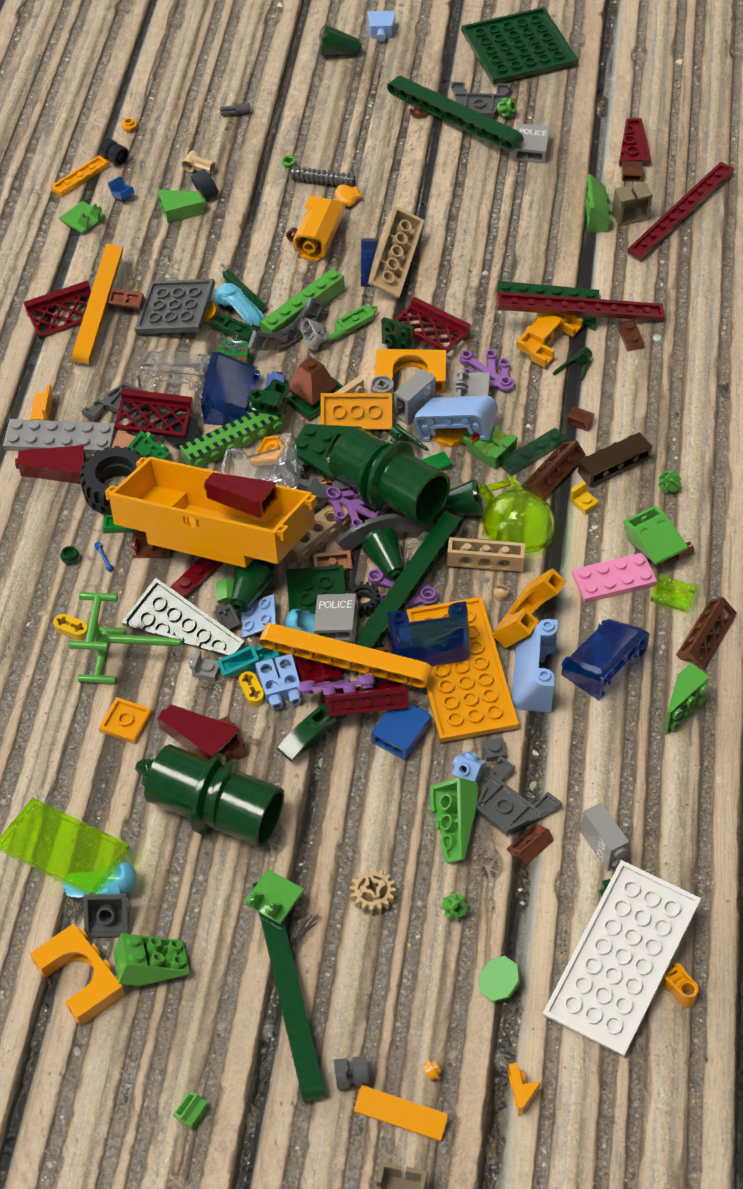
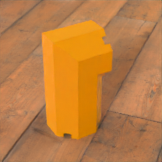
[293,195,345,261]

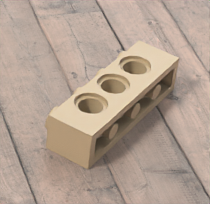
[287,503,351,564]
[447,537,525,572]

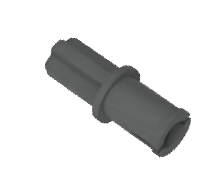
[220,103,251,116]

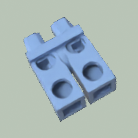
[255,654,302,711]

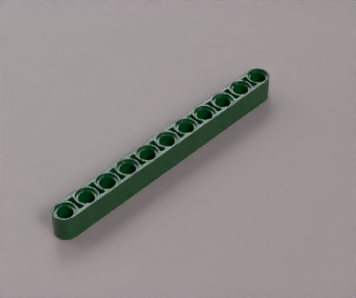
[387,75,524,151]
[346,511,464,675]
[253,882,326,1103]

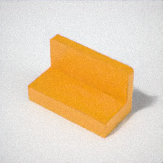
[30,384,54,421]

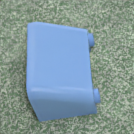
[414,396,498,441]
[512,619,558,713]

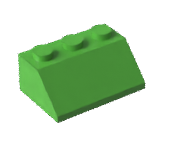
[585,174,612,233]

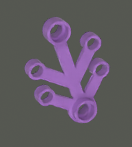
[459,349,514,393]
[325,487,389,528]
[368,567,438,612]
[297,674,375,695]

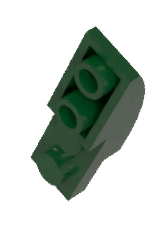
[277,704,348,762]

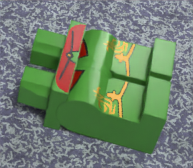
[462,426,518,469]

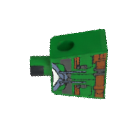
[214,335,249,374]

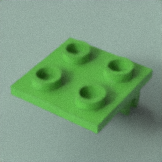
[59,201,105,234]
[244,869,304,924]

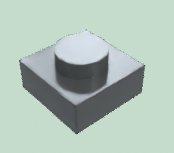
[483,738,507,762]

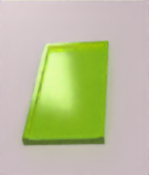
[0,797,131,894]

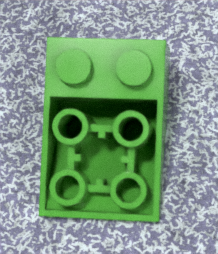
[623,505,689,565]
[664,663,710,735]
[113,933,190,986]

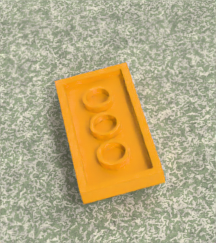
[321,393,392,429]

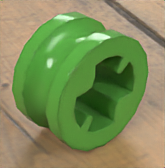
[281,155,296,170]

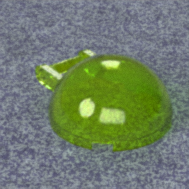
[479,476,556,553]

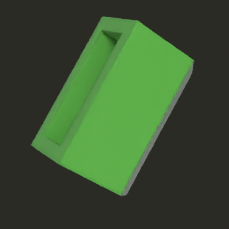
[216,578,234,604]
[173,1092,209,1131]

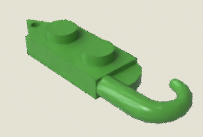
[323,305,378,341]

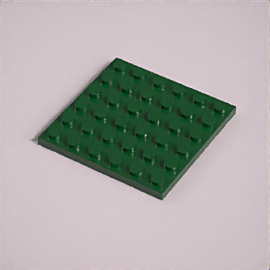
[461,7,578,85]

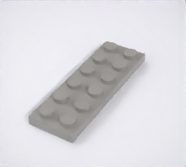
[3,419,115,455]

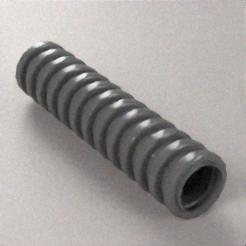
[291,166,356,187]

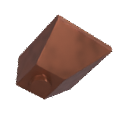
[289,356,337,407]

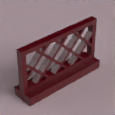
[24,281,91,339]
[393,297,471,354]
[114,388,193,439]
[323,682,409,716]

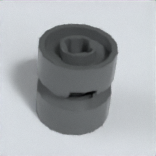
[334,1055,369,1089]

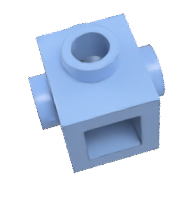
[452,751,487,782]

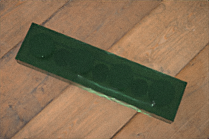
[500,427,567,476]

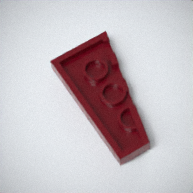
[619,118,651,166]

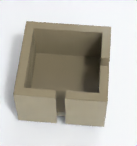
[612,182,653,226]
[375,1161,427,1189]

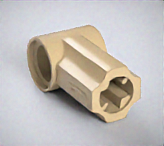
[182,151,216,175]

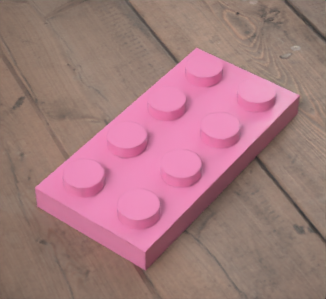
[572,553,657,603]

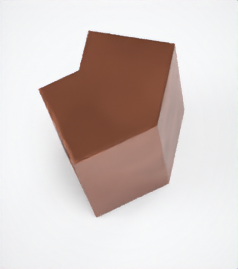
[567,406,595,431]

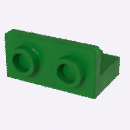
[127,431,171,460]

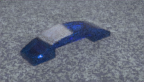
[361,238,378,287]

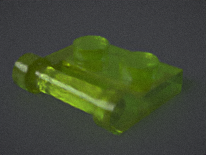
[650,573,698,613]

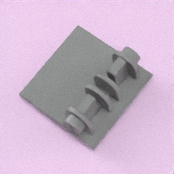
[454,369,491,397]

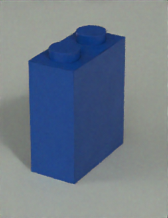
[371,701,432,761]

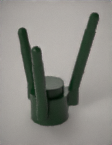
[553,347,593,381]
[389,424,428,451]

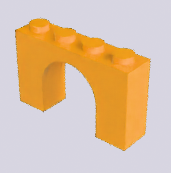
[375,349,446,393]
[492,568,566,648]
[30,923,125,1027]

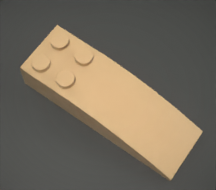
[368,206,424,298]

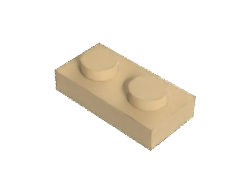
[335,376,364,393]

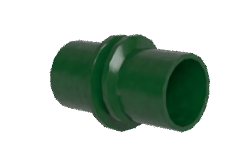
[329,428,450,524]
[144,744,285,847]

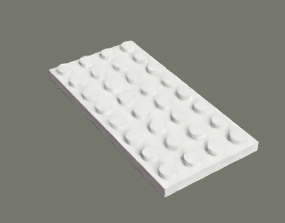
[543,860,701,1057]

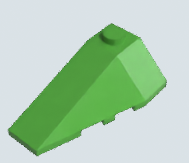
[430,777,478,864]

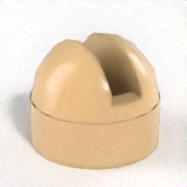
[494,584,509,601]

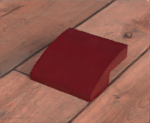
[293,655,342,684]

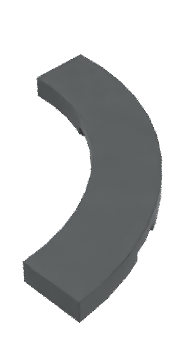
[248,297,324,351]
[336,513,437,551]

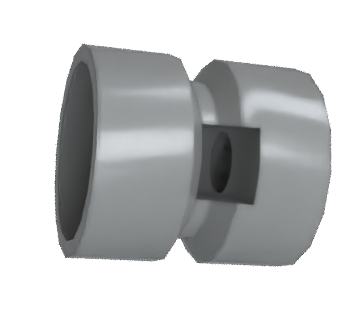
[371,375,394,404]

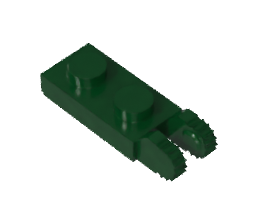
[209,313,257,343]

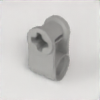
[300,318,328,351]

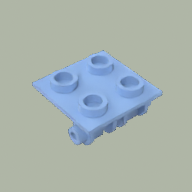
[241,594,277,638]

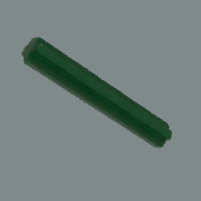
[222,269,267,312]

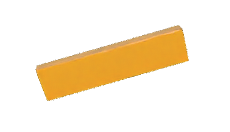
[354,1085,448,1142]

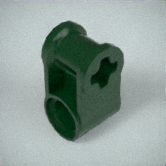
[249,389,284,416]

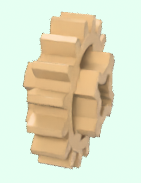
[349,868,396,914]

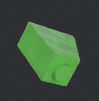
[157,190,206,223]

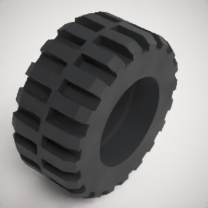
[80,446,145,515]

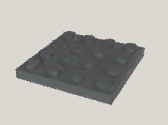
[134,279,215,334]

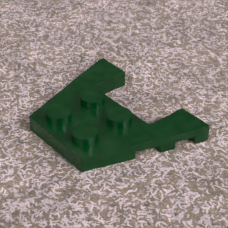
[290,424,362,482]

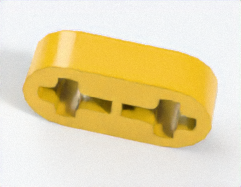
[54,614,88,640]
[239,671,264,707]

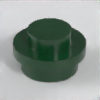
[60,546,79,564]

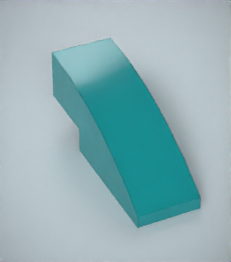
[217,644,283,678]

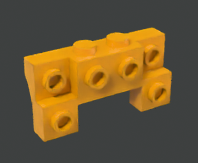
[516,313,583,368]

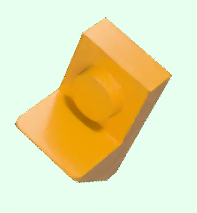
[508,1063,541,1116]

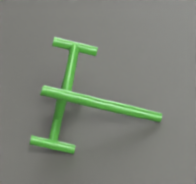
[69,592,182,684]

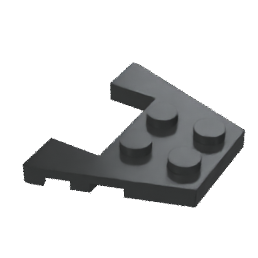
[451,81,511,118]
[81,382,151,436]
[476,756,562,835]

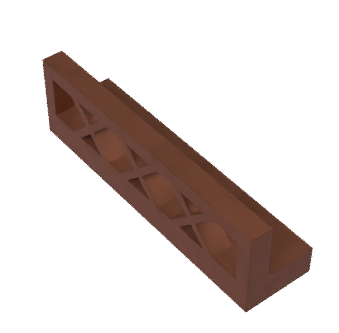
[521,440,586,500]
[676,597,737,669]

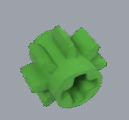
[497,97,517,118]
[658,470,682,493]
[440,892,469,921]

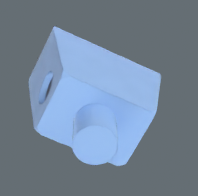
[367,11,396,41]

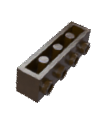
[578,432,652,486]

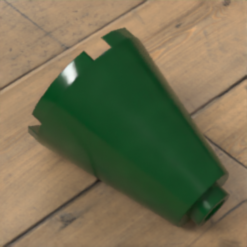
[320,25,362,56]
[440,479,484,516]
[362,527,404,580]
[230,559,273,612]

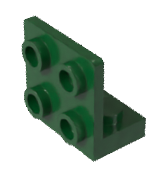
[381,317,420,350]

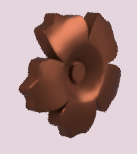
[409,106,427,118]

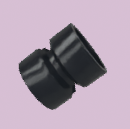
[99,138,129,166]

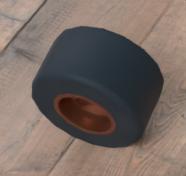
[191,169,218,201]

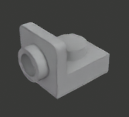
[189,651,220,682]

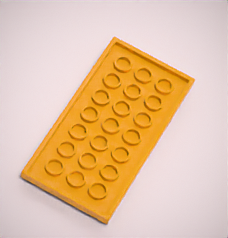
[406,597,519,743]

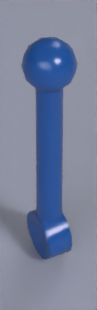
[94,542,113,571]

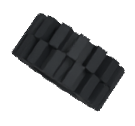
[346,581,381,618]

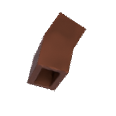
[621,161,643,181]

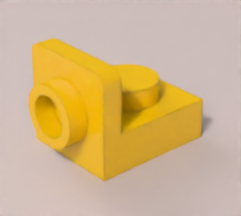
[570,482,599,515]

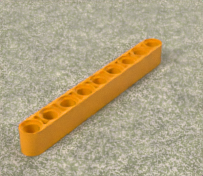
[72,244,123,365]
[259,623,432,688]

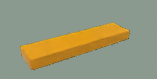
[50,155,110,198]

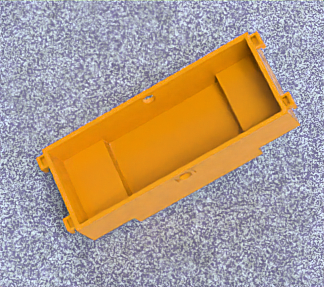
[105,457,317,568]

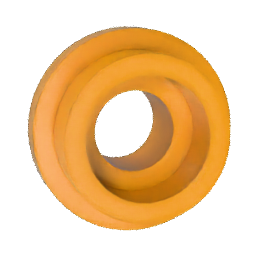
[121,118,137,132]
[422,1059,442,1081]

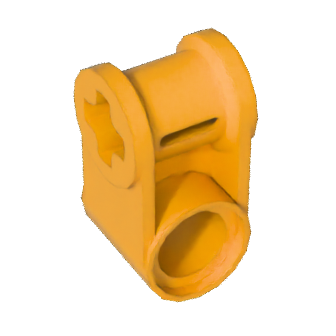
[661,962,699,1007]

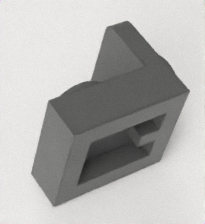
[213,602,241,630]

